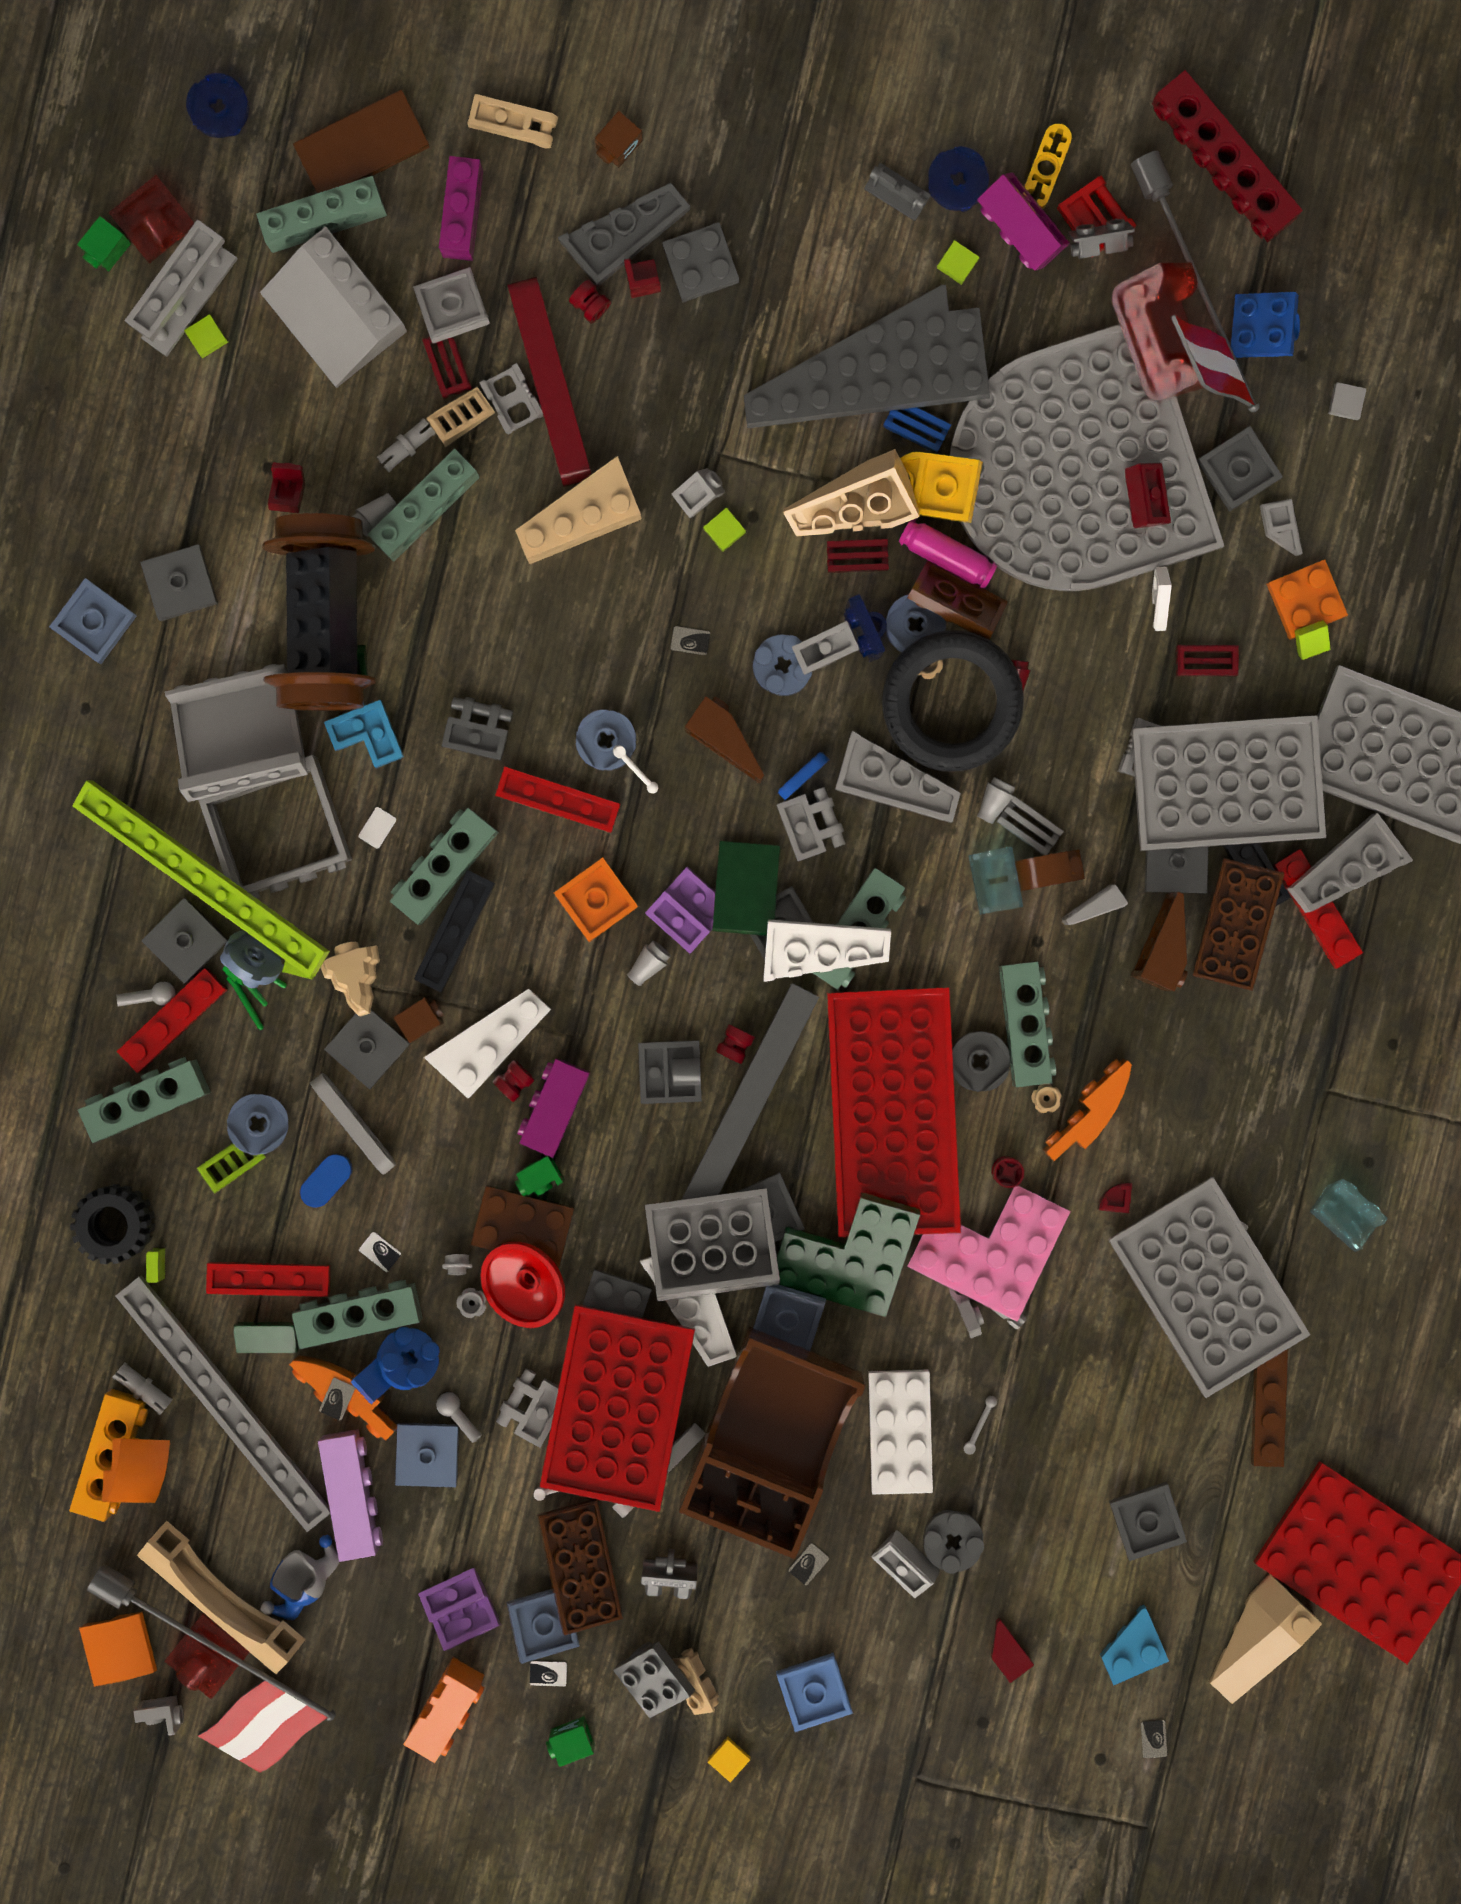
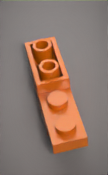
[1042,1059,1132,1161]
[289,1355,397,1441]

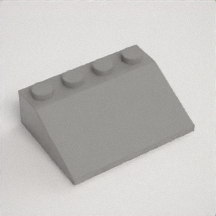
[260,227,407,388]
[645,1188,780,1301]

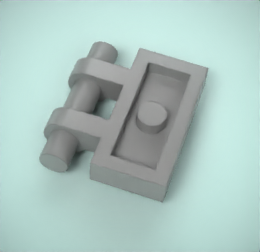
[776,787,846,862]
[496,1368,559,1448]

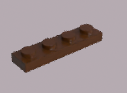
[1251,1349,1288,1467]

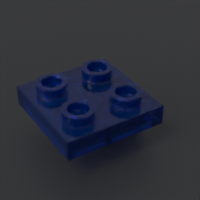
[843,594,887,662]

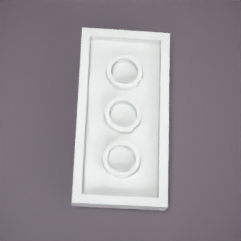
[868,1369,933,1495]

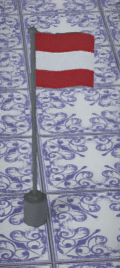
[1130,151,1260,412]
[87,1564,336,1772]

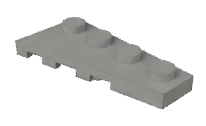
[835,731,961,823]
[1287,813,1413,913]

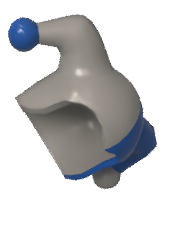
[261,1535,339,1620]

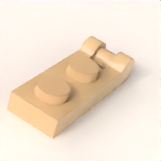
[468,94,558,148]

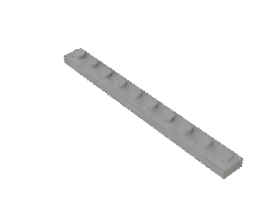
[115,1275,330,1532]

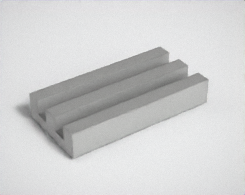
[996,796,1064,856]

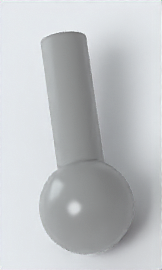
[116,982,176,1006]
[436,1392,482,1443]

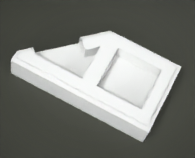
[1152,567,1172,631]

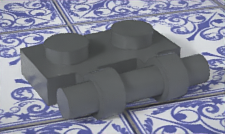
[441,697,513,761]

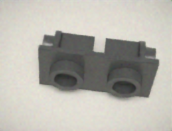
[864,163,931,221]
[1068,219,1135,259]

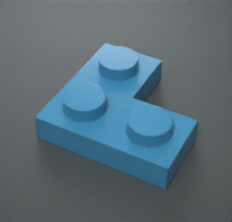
[324,700,404,768]

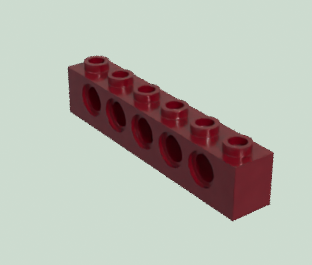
[1152,70,1303,242]

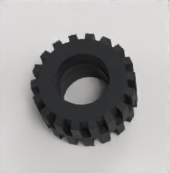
[70,1184,155,1264]

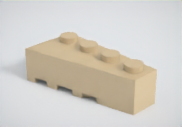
[515,456,641,564]

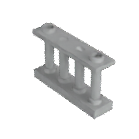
[124,219,238,357]

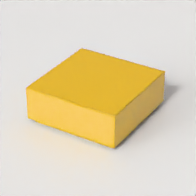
[708,1737,750,1782]

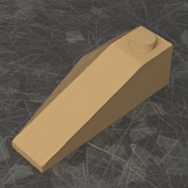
[783,449,920,536]
[1209,1574,1322,1704]

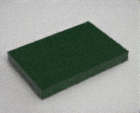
[712,841,780,936]

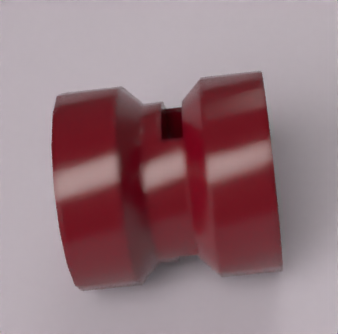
[569,279,612,324]
[715,1024,755,1064]
[492,1060,535,1102]
[991,1156,1024,1188]

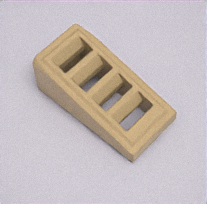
[426,387,495,447]

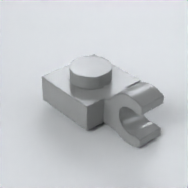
[949,1288,984,1338]

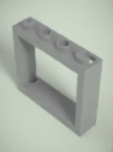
[199,755,352,898]

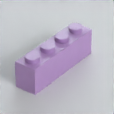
[318,1429,383,1562]

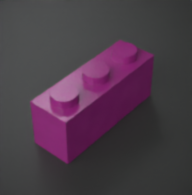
[439,156,483,261]
[977,172,1070,271]
[517,1058,591,1158]

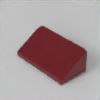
[1125,463,1171,528]

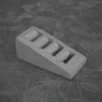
[1062,885,1128,925]

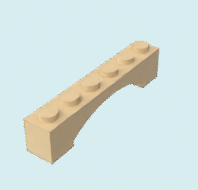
[137,1521,306,1674]

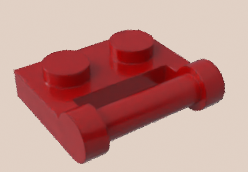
[1057,175,1137,258]

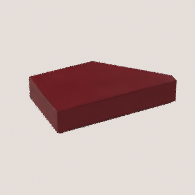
[991,1618,1034,1683]

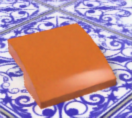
[102,1438,170,1503]
[79,1612,157,1687]

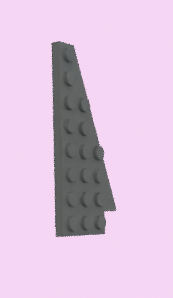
[744,285,990,428]

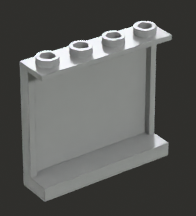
[165,664,308,802]

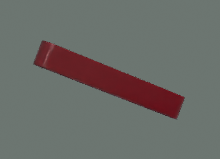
[507,276,592,487]

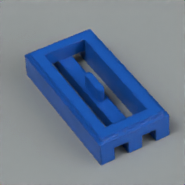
[883,408,951,454]

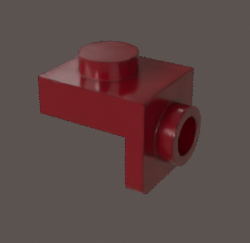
[268,462,305,514]

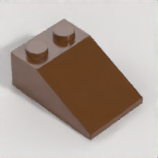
[685,696,764,784]
[1131,892,1188,991]

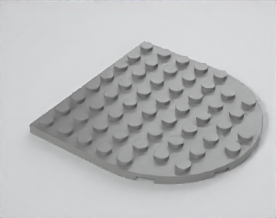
[950,315,1224,591]

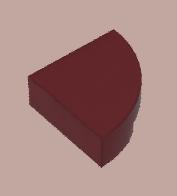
[1097,1182,1132,1213]

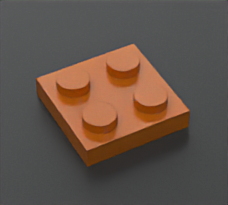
[1266,559,1348,640]
[554,857,638,942]

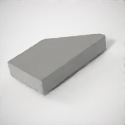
[1260,499,1303,556]

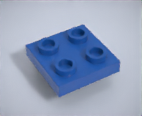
[1231,292,1300,358]

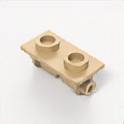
[672,1648,719,1715]

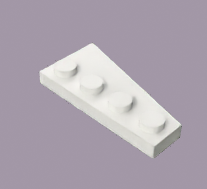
[764,919,891,982]
[424,989,551,1099]
[640,1256,737,1367]

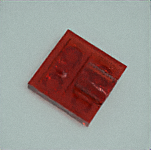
[108,175,194,263]
[164,1613,250,1699]

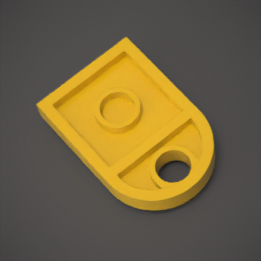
[900,452,983,523]

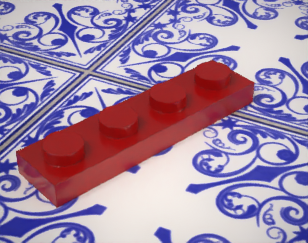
[495,767,621,833]
[1272,849,1363,969]
[116,968,228,1074]
[206,1262,331,1297]

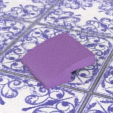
[645,866,715,953]
[418,1568,501,1651]

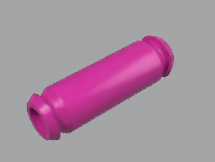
[899,519,997,588]

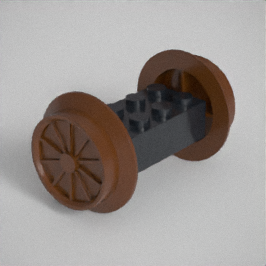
[262,513,376,711]

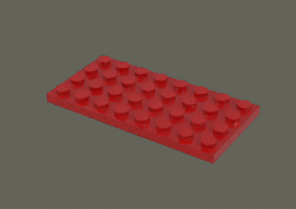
[827,988,961,1237]

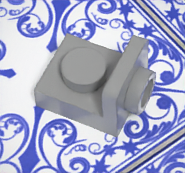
[672,468,725,518]
[133,1696,184,1736]

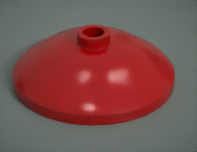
[480,1242,565,1328]

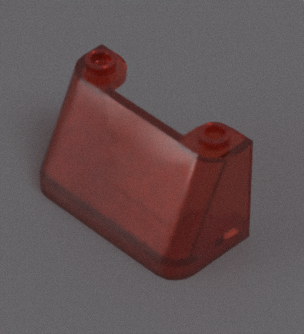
[1112,262,1204,401]

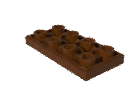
[293,89,430,193]
[1193,858,1284,991]
[537,1499,623,1636]

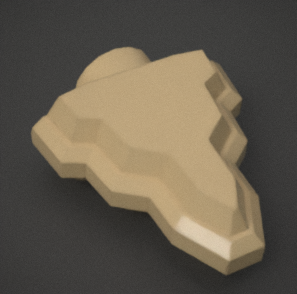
[321,942,380,1017]

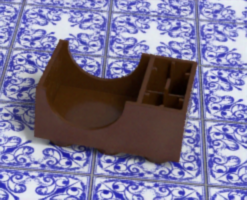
[679,1327,866,1559]

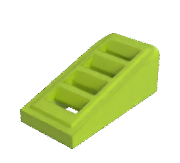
[197,1143,266,1194]

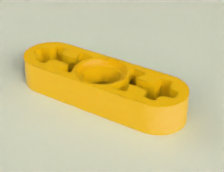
[1024,124,1072,209]

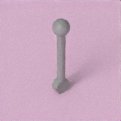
[963,1396,997,1455]

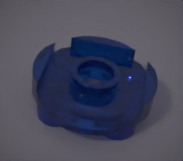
[186,73,249,138]
[928,146,989,212]

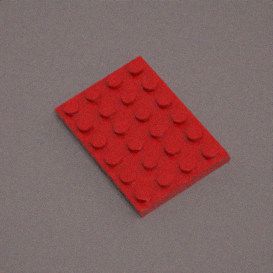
[540,1304,695,1512]
[1253,1461,1461,1665]

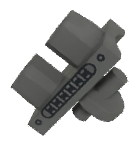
[641,1549,698,1599]

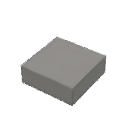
[1328,382,1366,420]

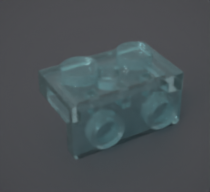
[1310,1179,1387,1252]

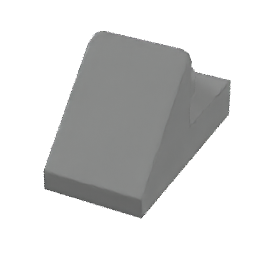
[792,621,861,675]

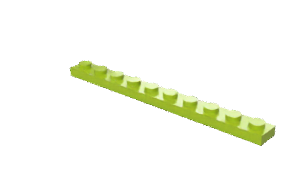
[72,780,330,978]

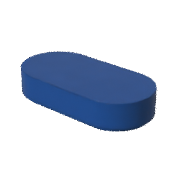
[778,752,830,800]
[300,1154,352,1208]

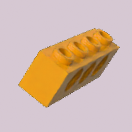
[69,1389,148,1522]

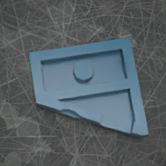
[1100,1605,1169,1685]

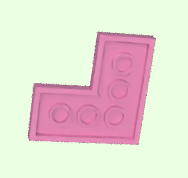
[907,1186,1071,1322]

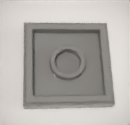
[413,267,490,344]

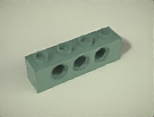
[256,176,387,253]
[367,449,480,562]
[390,808,499,925]
[813,868,906,990]
[998,962,1056,1087]
[78,1057,211,1143]
[292,1280,423,1349]

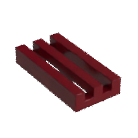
[422,337,472,399]
[827,539,889,573]
[1176,645,1239,677]

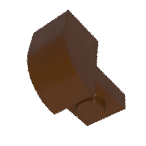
[1012,849,1085,892]

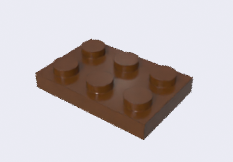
[907,560,1008,640]
[471,1185,575,1267]

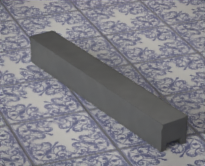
[682,983,819,1200]

